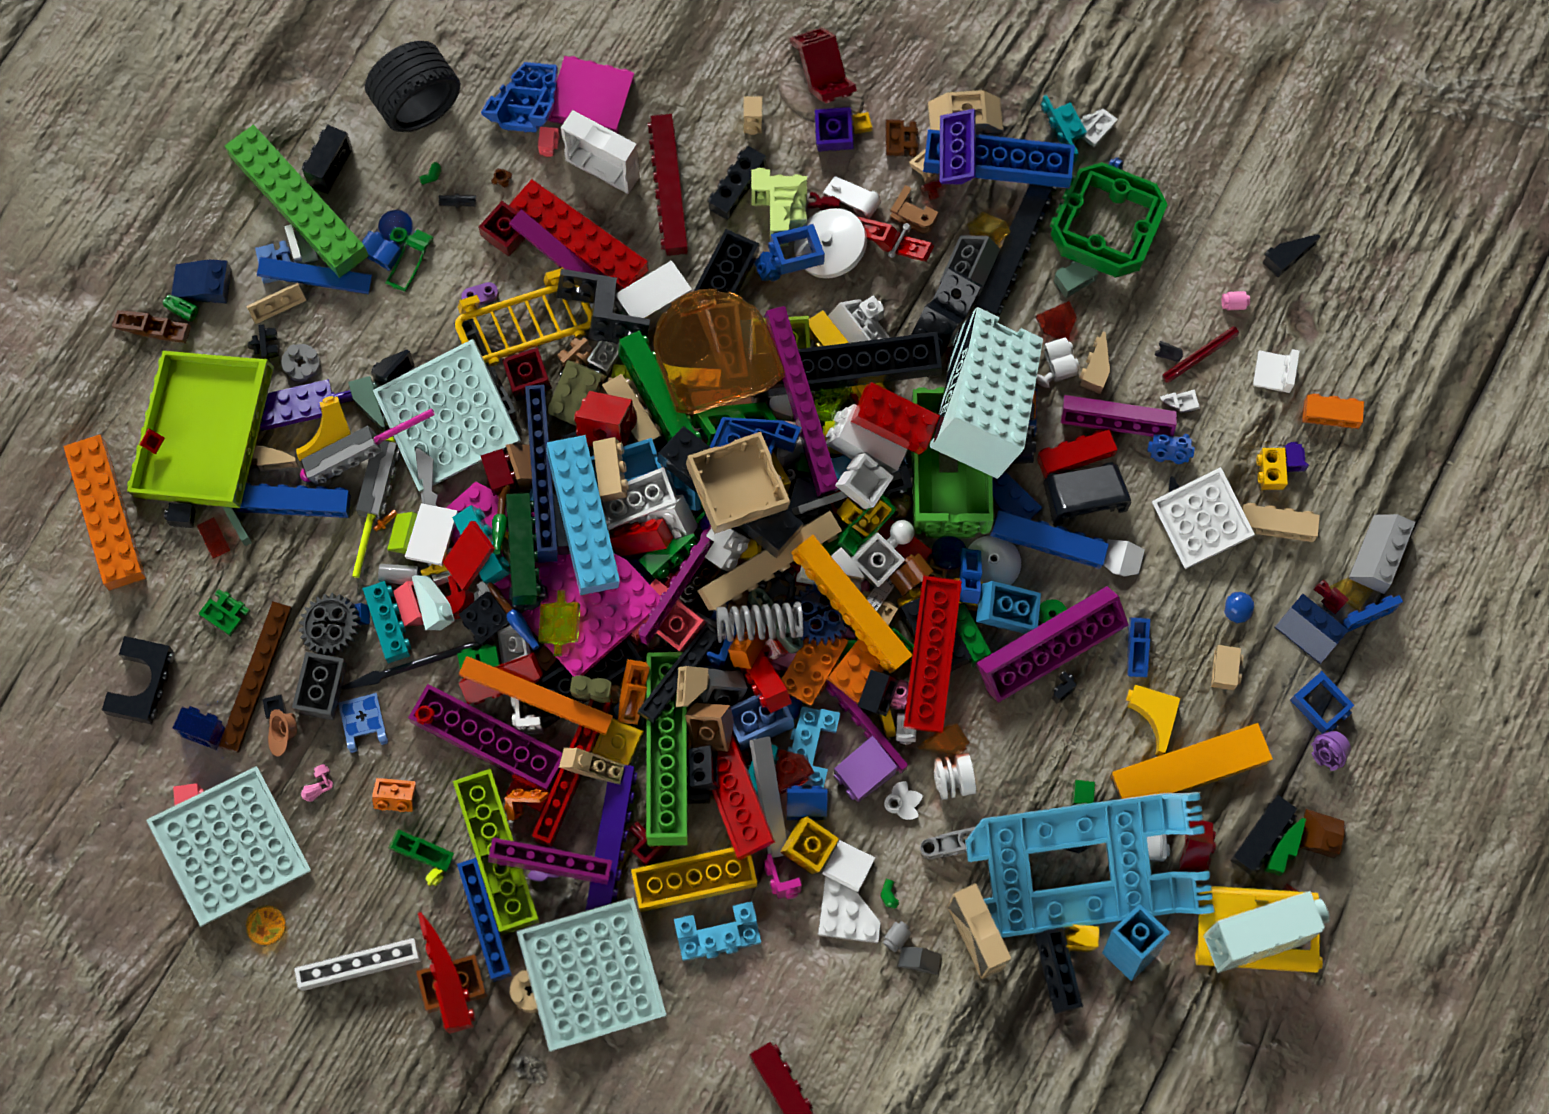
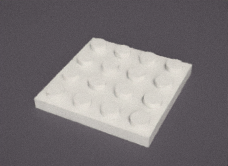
[1152,467,1255,569]

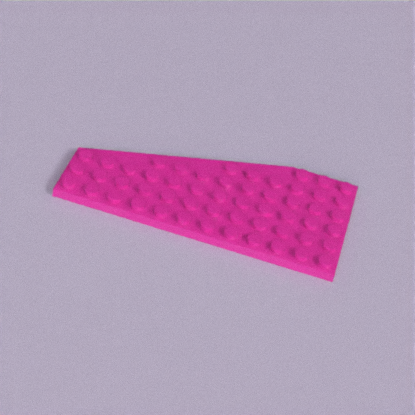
[446,482,660,676]

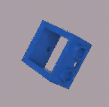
[768,224,825,275]
[1290,671,1354,734]

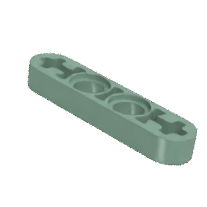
[747,588,803,654]

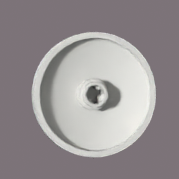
[794,208,867,278]

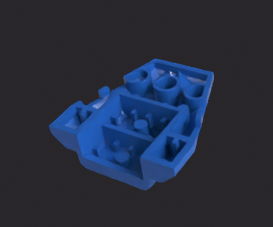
[481,62,558,133]

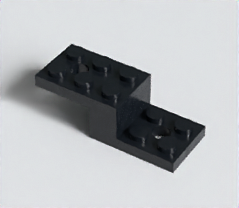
[911,267,983,358]

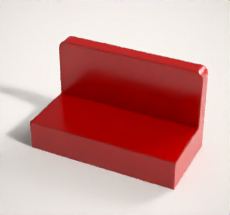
[505,774,549,813]

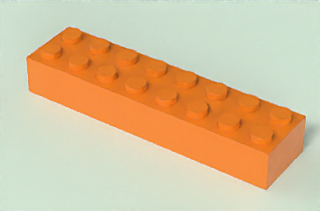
[63,434,146,591]

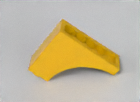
[296,396,351,462]
[1126,685,1180,756]

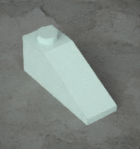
[412,575,454,631]

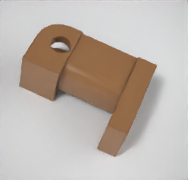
[890,185,939,234]

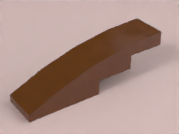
[111,310,191,343]

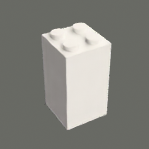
[614,260,692,331]
[826,404,907,474]

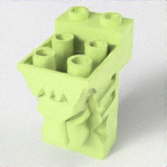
[751,168,807,246]

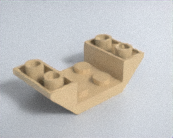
[928,91,1003,133]

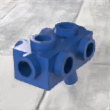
[1147,434,1195,464]

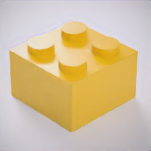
[780,817,839,874]

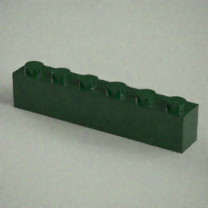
[506,493,540,605]

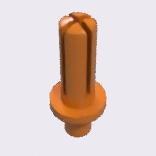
[373,510,398,532]

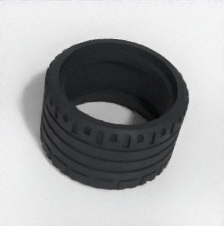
[365,41,461,132]

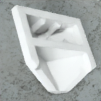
[1103,539,1145,577]

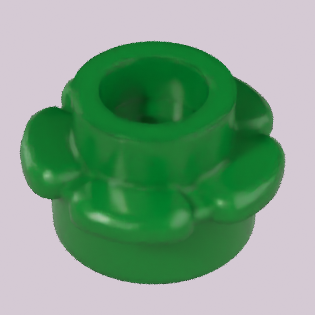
[390,227,408,245]

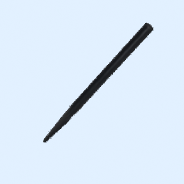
[342,641,480,690]

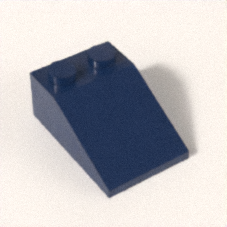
[171,259,232,304]

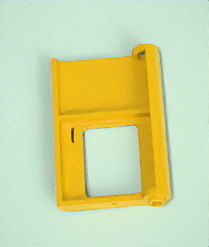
[1195,885,1323,973]

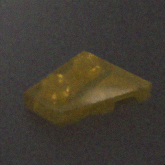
[1330,577,1374,611]

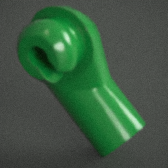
[419,162,442,185]
[880,879,899,909]

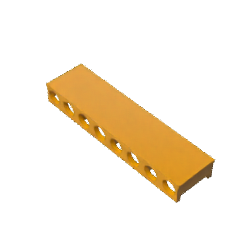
[1110,723,1273,799]

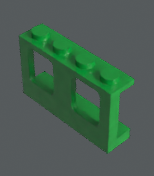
[693,402,777,447]

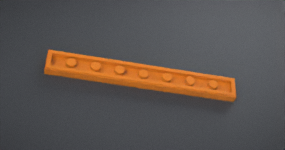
[459,656,613,735]

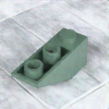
[348,376,389,432]

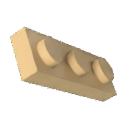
[247,282,307,324]

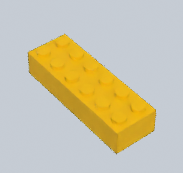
[631,847,757,912]

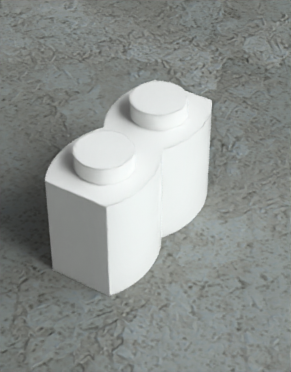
[1043,338,1080,382]

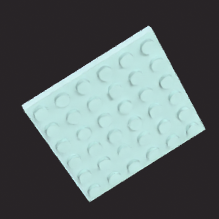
[373,339,521,492]
[146,766,311,927]
[517,898,667,1051]

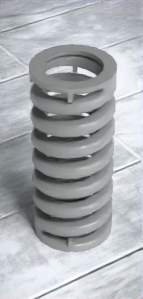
[716,602,803,642]

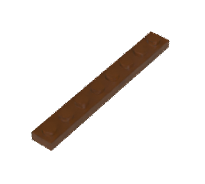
[219,601,292,753]

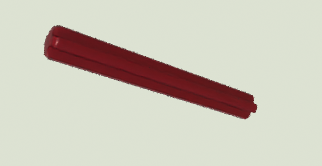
[1162,326,1239,383]

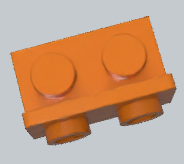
[372,778,416,812]

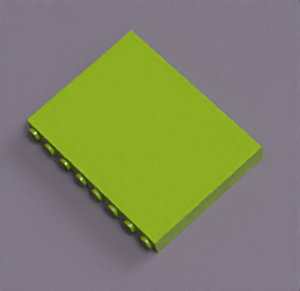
[127,351,274,508]

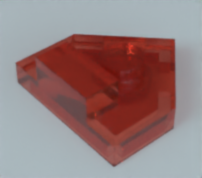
[1035,301,1077,341]
[775,749,814,794]

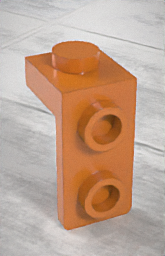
[505,789,549,820]

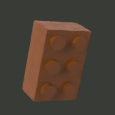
[416,954,488,1013]

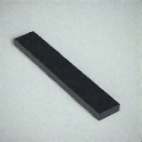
[638,622,718,724]

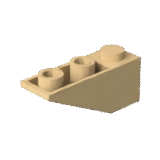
[1079,331,1110,394]
[559,748,625,784]

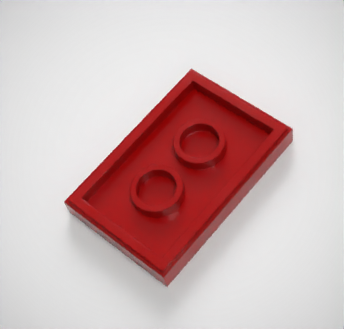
[443,521,495,590]

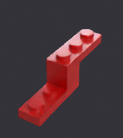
[857,216,934,262]

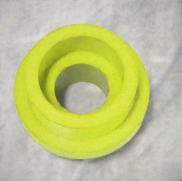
[425,868,444,886]

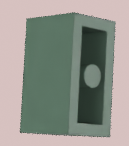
[1054,261,1098,298]

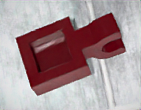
[808,192,840,211]
[1313,579,1349,614]

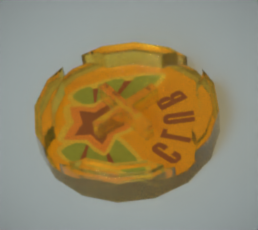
[245,905,286,946]

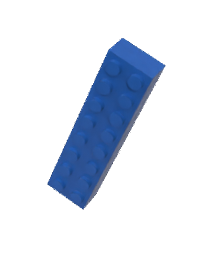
[923,129,1075,188]

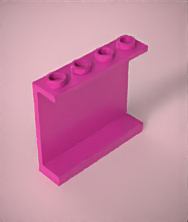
[548,56,635,134]

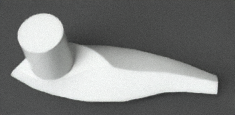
[1036,373,1054,388]

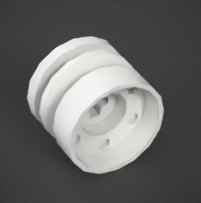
[934,753,976,800]

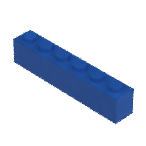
[232,483,351,518]
[990,510,1109,569]
[457,858,513,982]

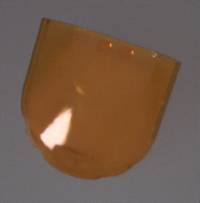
[654,289,785,414]

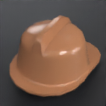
[268,709,297,756]

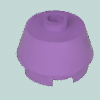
[1311,731,1351,771]

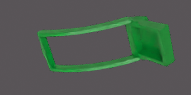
[385,229,434,292]
[837,494,897,557]

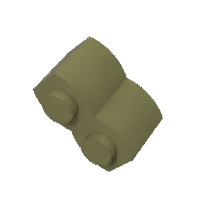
[570,676,612,703]

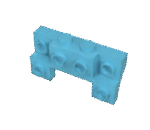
[785,706,840,788]
[674,902,761,961]

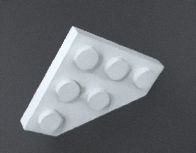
[818,876,880,943]

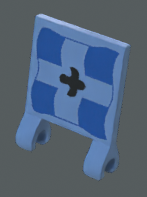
[338,693,388,753]

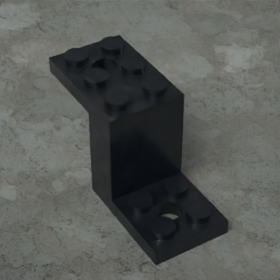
[556,269,650,344]

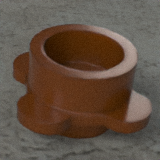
[491,168,512,188]

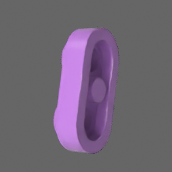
[461,282,499,306]

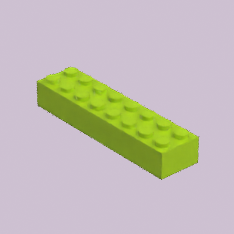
[453,769,540,935]

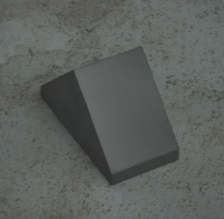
[898,947,941,975]

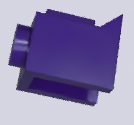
[1284,442,1309,472]

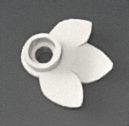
[884,781,923,820]

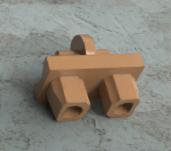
[557,338,593,368]

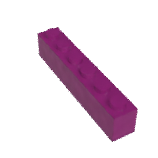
[1060,395,1176,437]
[488,838,612,885]

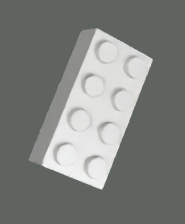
[587,341,619,376]

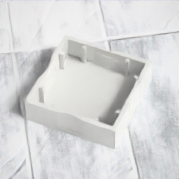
[561,110,640,194]

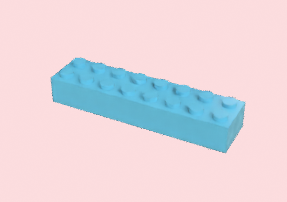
[546,435,620,595]

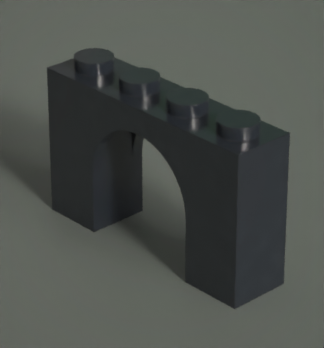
[102,636,175,725]

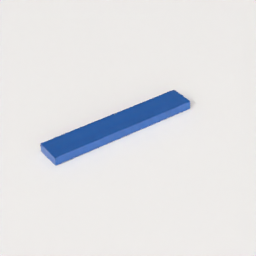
[257,257,372,294]

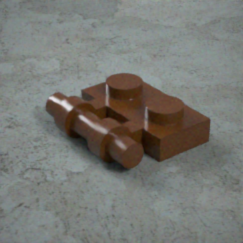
[886,120,918,157]

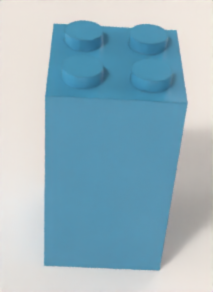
[1102,904,1170,982]

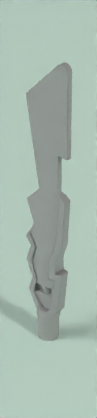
[415,448,438,507]

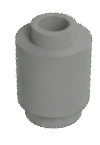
[883,921,911,952]

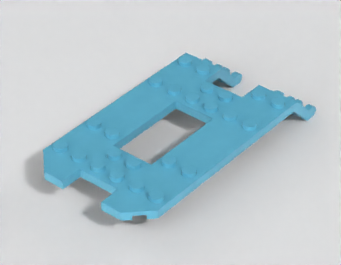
[965,792,1214,938]

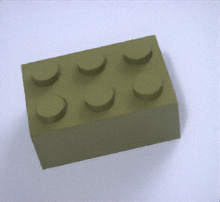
[546,360,607,426]

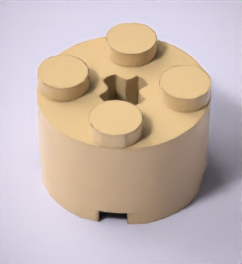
[510,970,538,1013]

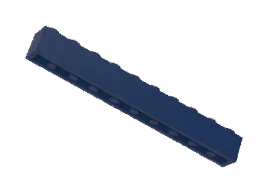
[525,385,558,563]

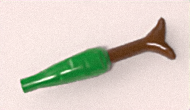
[492,485,511,555]

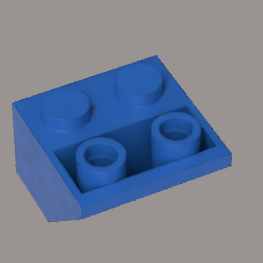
[787,786,827,820]

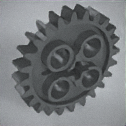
[299,593,361,656]

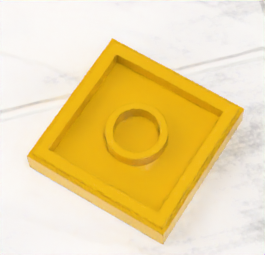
[592,718,644,766]

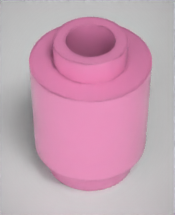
[1222,291,1250,310]

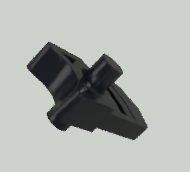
[1155,341,1183,362]

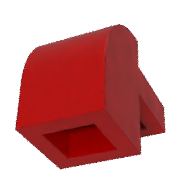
[445,575,475,620]

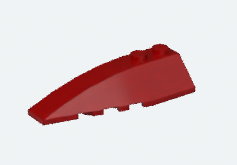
[418,912,476,1034]

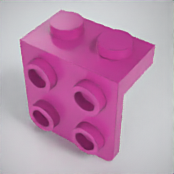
[764,853,802,899]

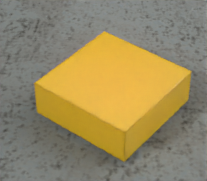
[853,112,872,134]

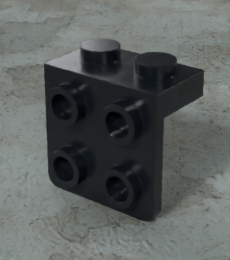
[880,459,914,499]
[459,591,508,645]

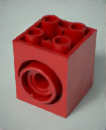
[574,391,635,447]

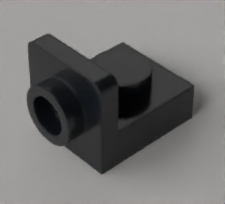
[1052,671,1077,704]

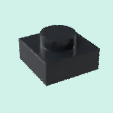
[262,695,286,719]

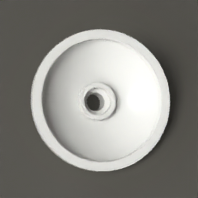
[968,535,1021,585]

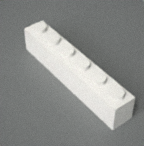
[294,938,421,991]

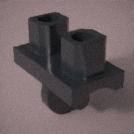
[247,324,279,362]

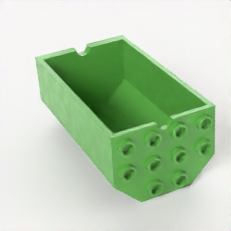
[911,387,993,538]

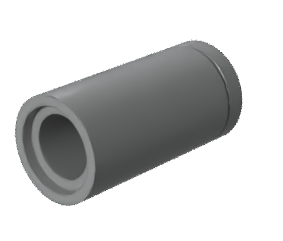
[378,564,420,584]

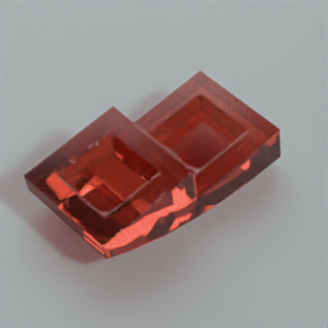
[196,517,231,559]

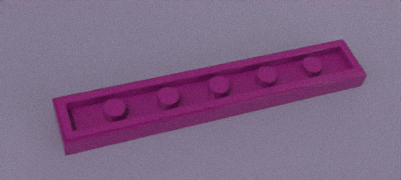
[509,209,599,275]

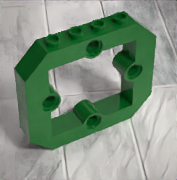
[1050,162,1168,278]

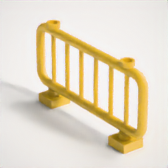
[455,268,592,367]

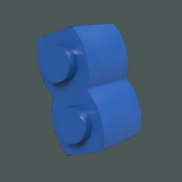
[362,231,401,271]

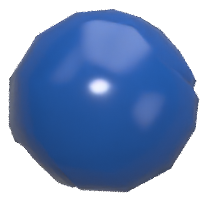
[1224,592,1254,623]

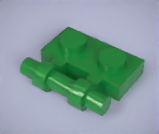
[198,589,250,637]

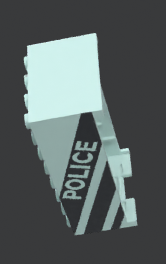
[930,307,1043,479]

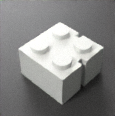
[835,453,893,509]

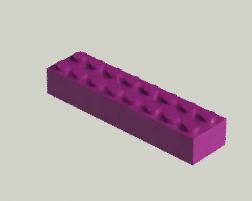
[976,586,1129,703]
[408,684,563,792]

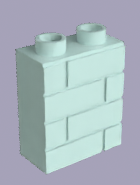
[1203,891,1329,973]

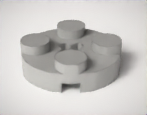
[282,344,320,382]

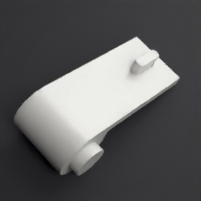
[823,176,881,219]

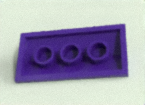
[940,109,976,184]

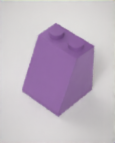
[834,736,897,803]

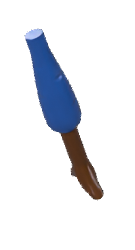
[487,582,539,650]

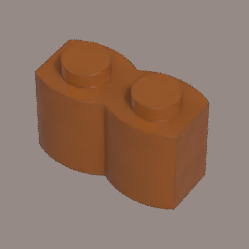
[888,554,933,596]

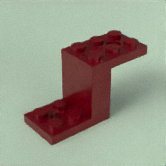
[789,27,857,103]

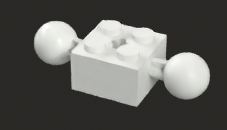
[850,520,914,592]

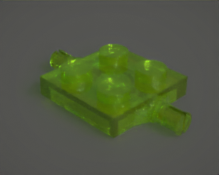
[538,590,580,656]

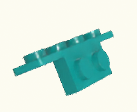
[1040,95,1087,163]

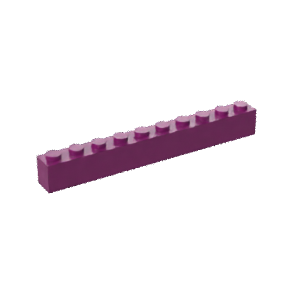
[764,306,838,497]

